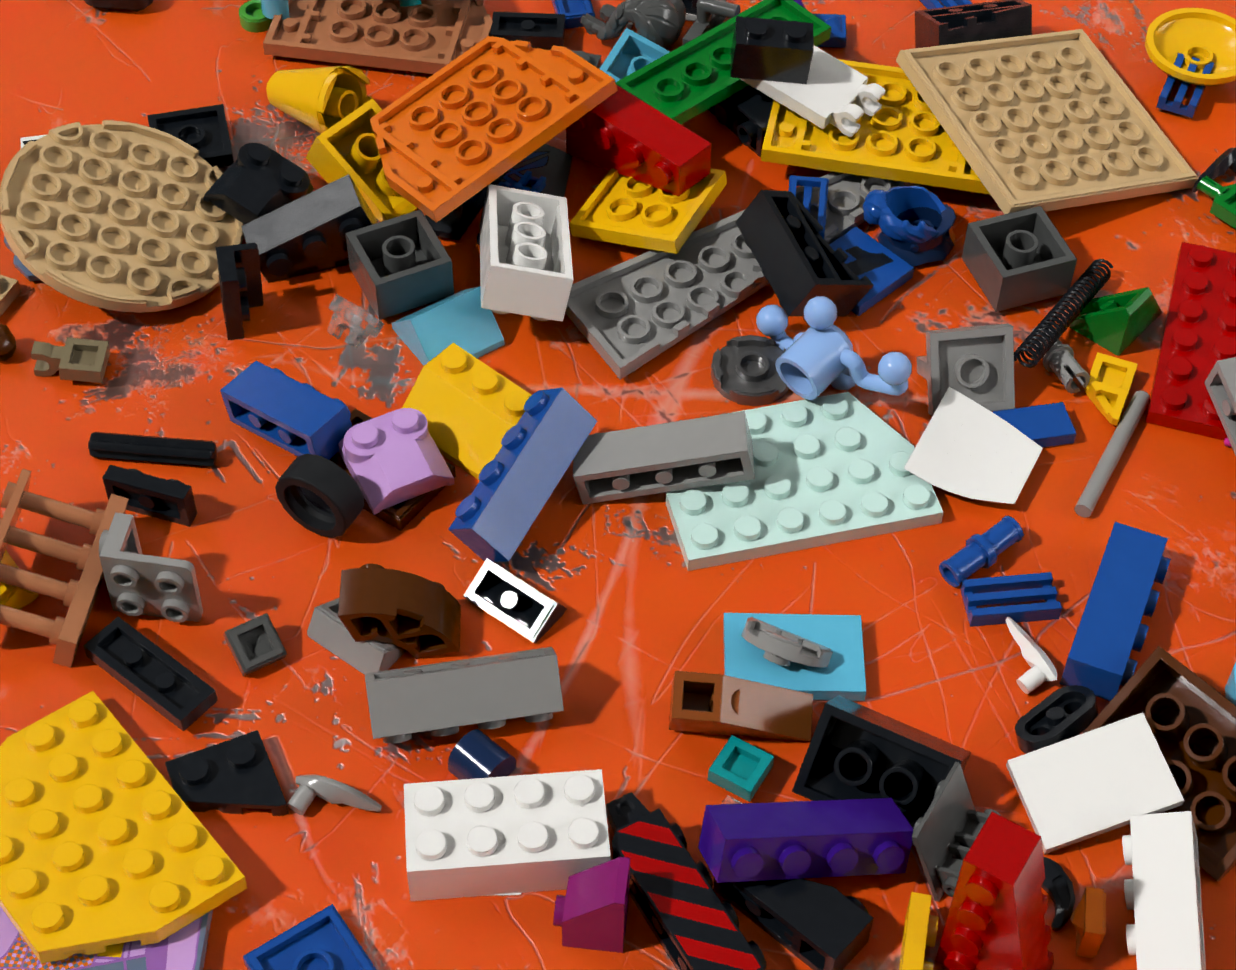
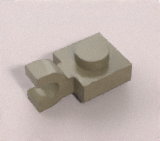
[31,337,110,383]

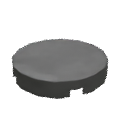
[711,335,789,406]

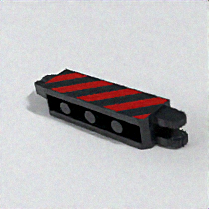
[606,792,766,970]

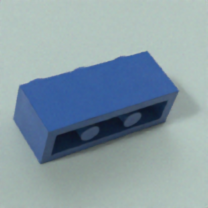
[220,361,352,460]

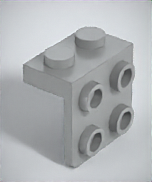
[99,512,203,622]

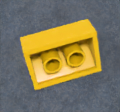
[402,343,531,481]

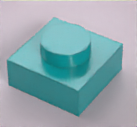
[708,735,774,802]

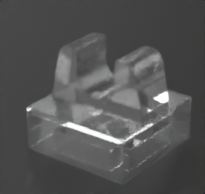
[327,294,384,349]

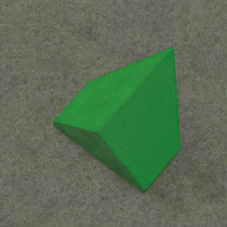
[1069,287,1163,356]

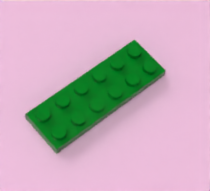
[616,0,831,124]

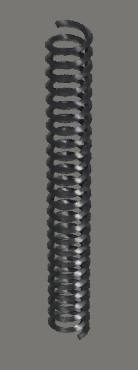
[1014,259,1113,368]

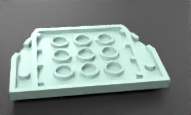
[665,392,944,571]

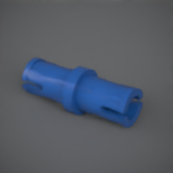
[939,516,1024,587]

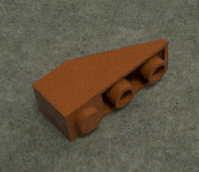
[669,671,813,742]

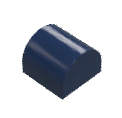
[448,729,516,780]

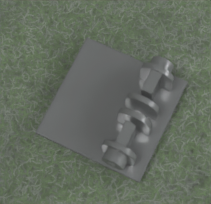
[912,762,1001,902]

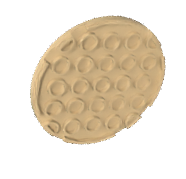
[0,120,244,313]

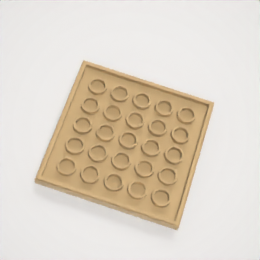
[896,29,1199,214]

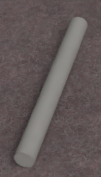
[1074,390,1150,517]

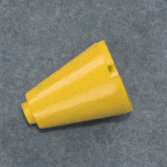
[266,66,372,134]

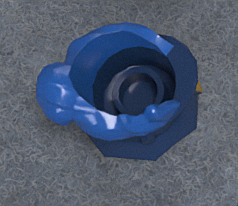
[863,186,956,267]

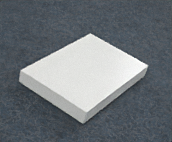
[1006,712,1184,854]

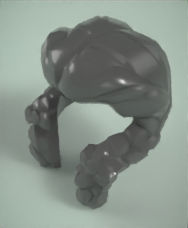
[580,0,686,50]

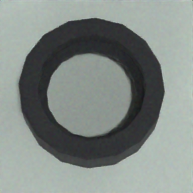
[275,454,364,538]

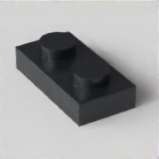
[490,12,565,49]
[102,465,197,527]

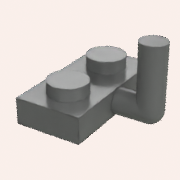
[682,0,740,45]

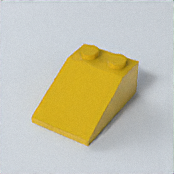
[306,98,418,222]

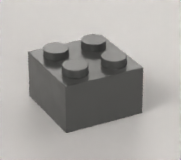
[962,206,1077,312]
[345,210,454,320]

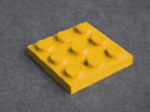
[569,168,727,254]

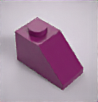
[553,857,630,953]

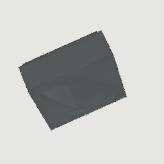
[223,613,287,677]

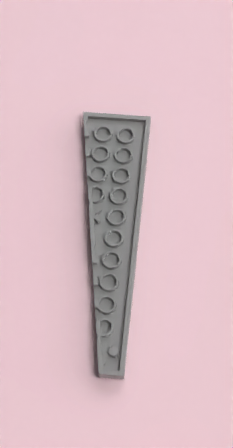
[565,172,921,380]

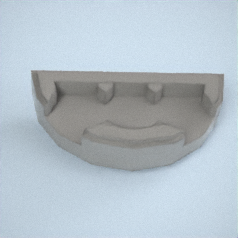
[741,617,833,668]

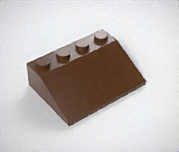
[1082,646,1236,882]

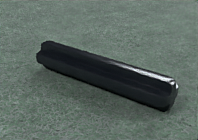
[88,432,217,467]

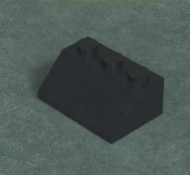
[792,695,971,846]

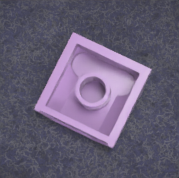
[338,408,455,515]

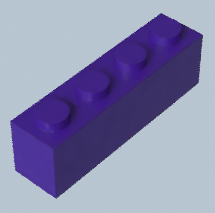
[698,798,913,883]

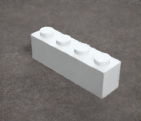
[1122,811,1206,970]

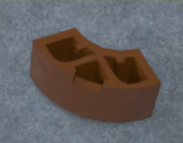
[338,564,461,659]

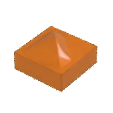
[1070,886,1106,958]

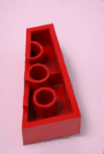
[566,85,712,197]
[935,811,1054,970]

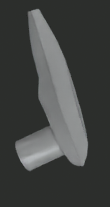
[287,774,382,815]

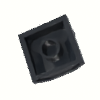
[203,143,314,224]

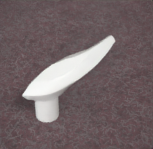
[1005,617,1057,694]

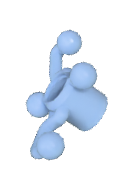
[756,296,912,400]

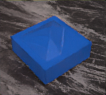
[814,14,846,48]

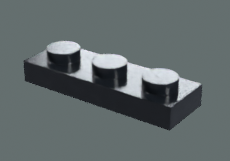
[83,617,218,731]

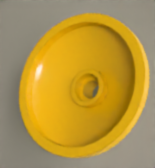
[1145,8,1236,86]

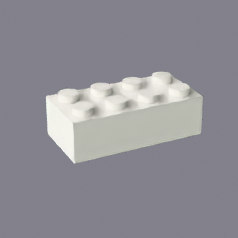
[479,184,574,322]
[404,769,611,901]

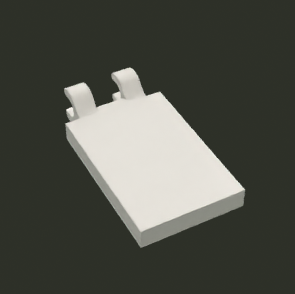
[739,45,886,137]

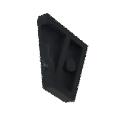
[165,730,289,816]

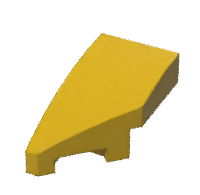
[1084,352,1138,426]

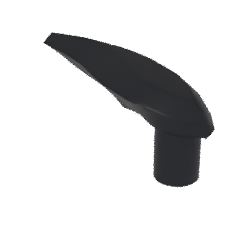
[1192,147,1236,192]

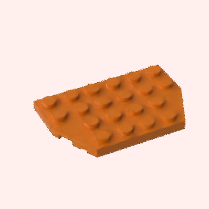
[370,36,617,223]

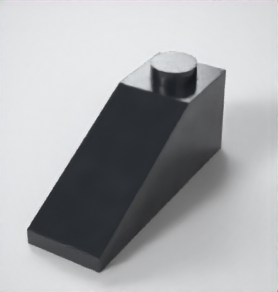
[713,878,873,970]

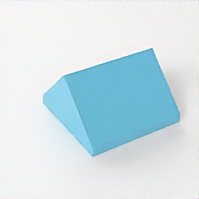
[392,286,505,366]

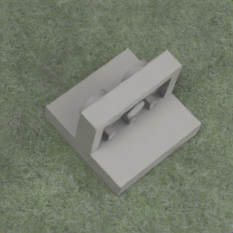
[916,323,1015,416]

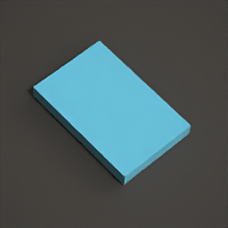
[723,613,866,701]

